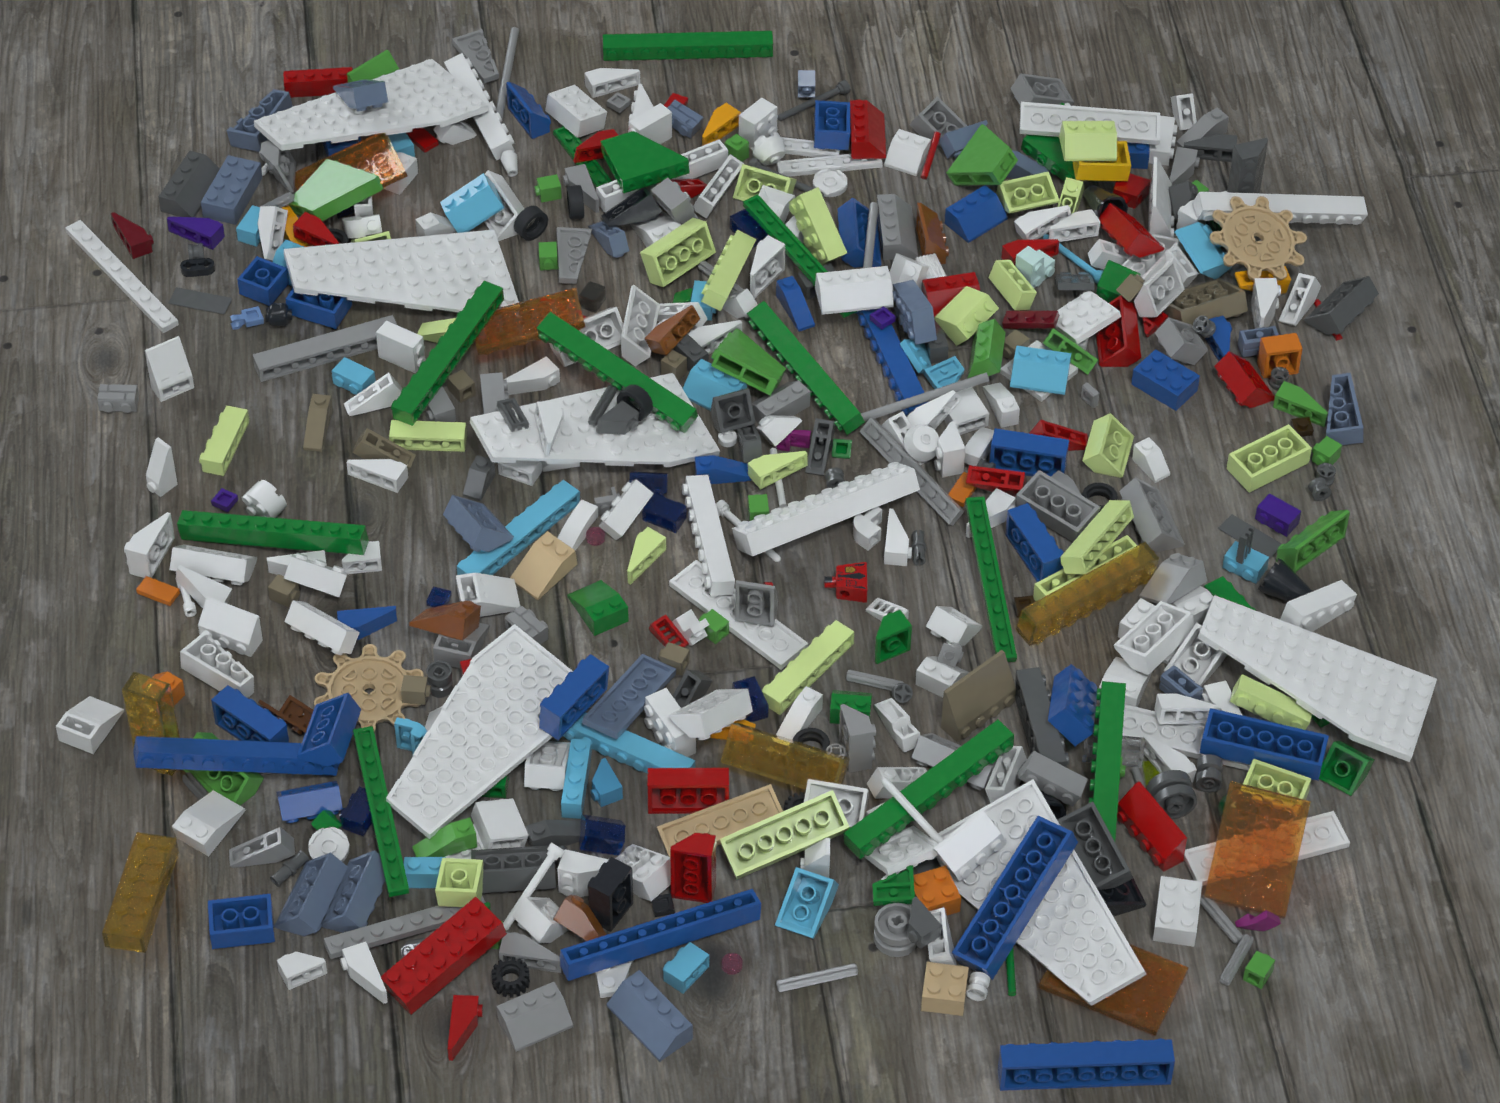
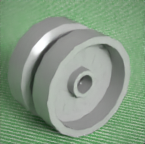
[874,903,917,957]

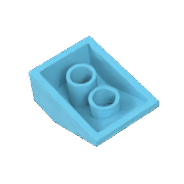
[775,867,839,939]

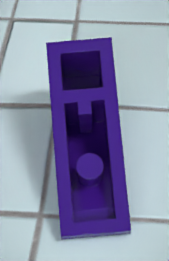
[167,217,225,250]

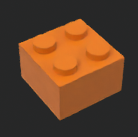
[1257,333,1303,379]
[913,866,961,916]

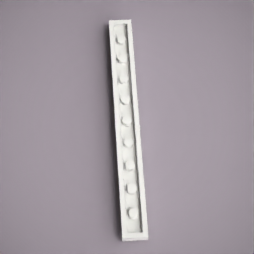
[65,220,179,333]

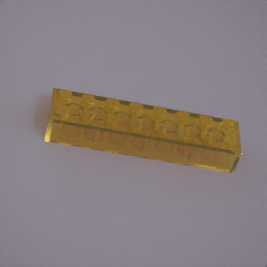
[1016,542,1159,646]

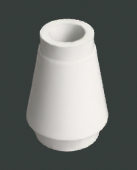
[500,150,518,177]

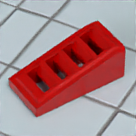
[649,614,689,648]

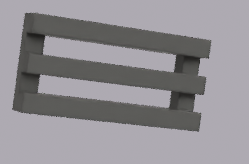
[496,397,529,432]
[1236,524,1255,564]

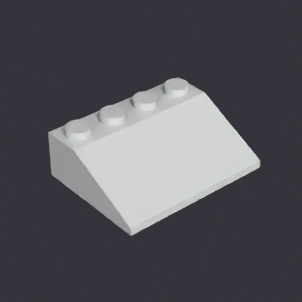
[1148,157,1174,238]

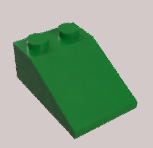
[567,580,629,636]

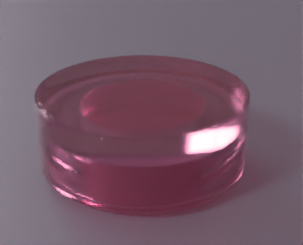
[586,527,605,546]
[722,953,743,974]

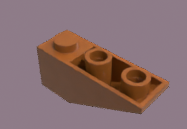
[644,305,701,356]

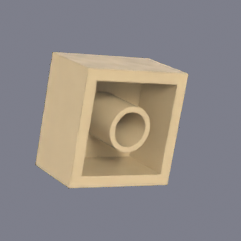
[921,962,969,1016]

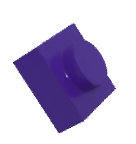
[870,306,896,330]
[211,488,238,512]

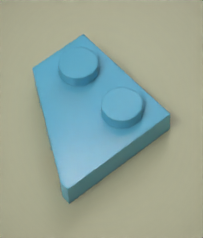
[900,339,932,373]
[923,356,965,389]

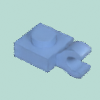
[230,306,264,330]

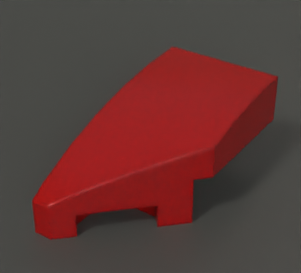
[1143,312,1168,337]

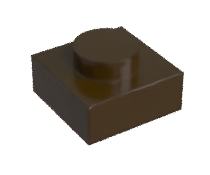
[1291,417,1314,437]
[1014,595,1037,617]

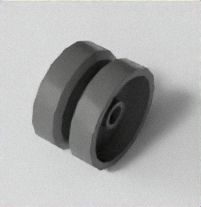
[1147,770,1197,819]

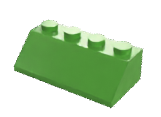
[1276,510,1350,573]
[184,732,264,806]

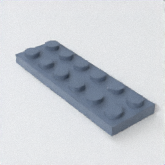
[582,654,676,739]

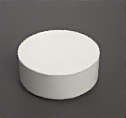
[718,430,737,447]

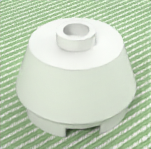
[751,132,785,166]
[904,425,939,461]

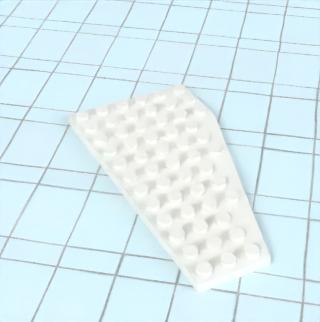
[254,59,489,151]
[284,230,520,313]
[470,373,720,467]
[1198,595,1437,762]
[386,624,573,839]
[930,779,1147,1006]

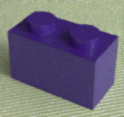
[1255,493,1301,537]

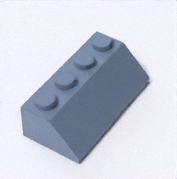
[443,495,514,552]
[321,850,385,933]
[274,852,348,936]
[607,970,693,1062]

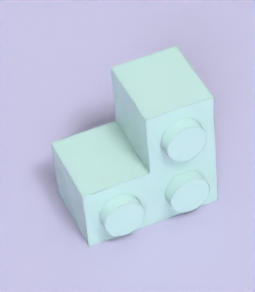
[1015,246,1055,288]

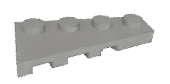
[452,29,499,84]
[556,227,592,284]

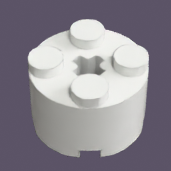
[242,480,287,518]

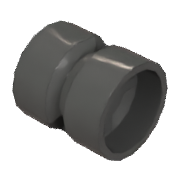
[426,661,453,698]
[1196,754,1223,793]

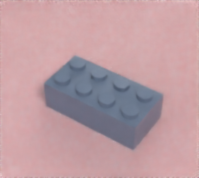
[201,155,263,225]
[892,279,937,345]

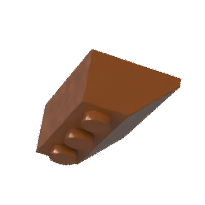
[916,203,949,264]

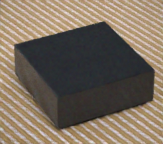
[651,893,675,917]

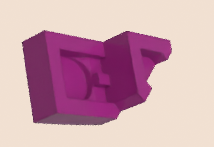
[774,430,811,452]
[1235,910,1281,931]

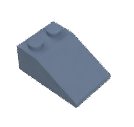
[333,79,388,111]

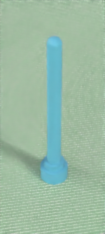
[1043,234,1103,285]

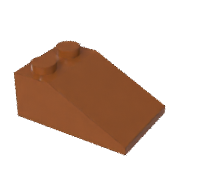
[409,601,481,641]

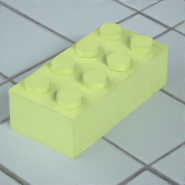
[788,187,847,265]
[640,218,716,287]
[1227,424,1312,493]

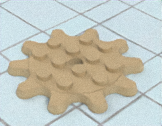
[1210,196,1307,280]
[314,644,424,732]

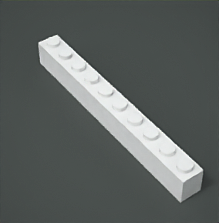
[1193,192,1368,225]

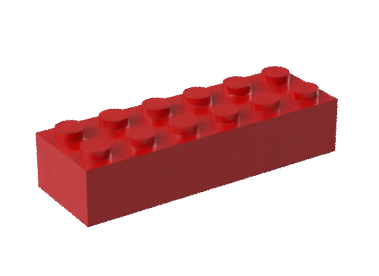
[381,897,507,1015]

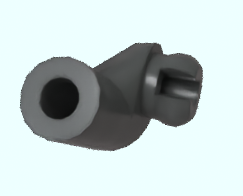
[401,938,426,957]

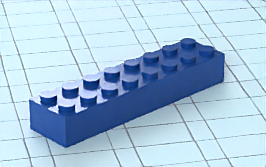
[952,815,1078,980]
[998,1038,1175,1091]

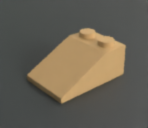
[510,531,577,600]

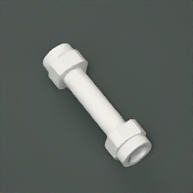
[176,580,197,617]

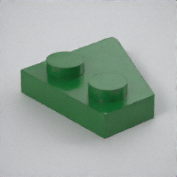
[872,865,915,906]

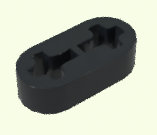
[180,258,215,277]

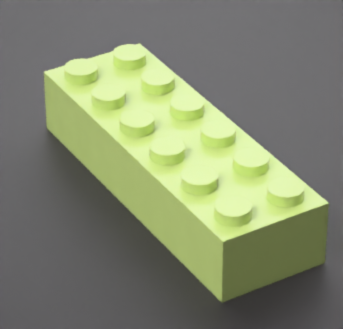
[720,790,850,880]

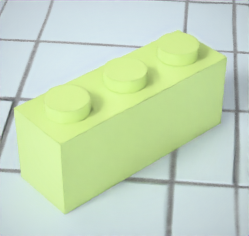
[988,260,1037,311]

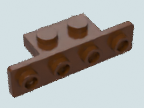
[258,695,314,735]

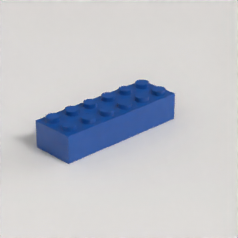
[1200,708,1329,781]

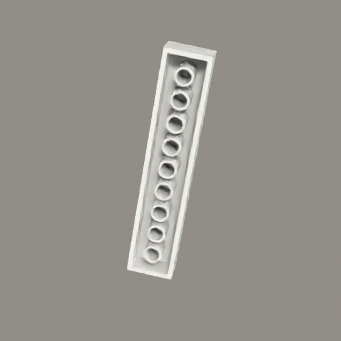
[732,462,920,556]

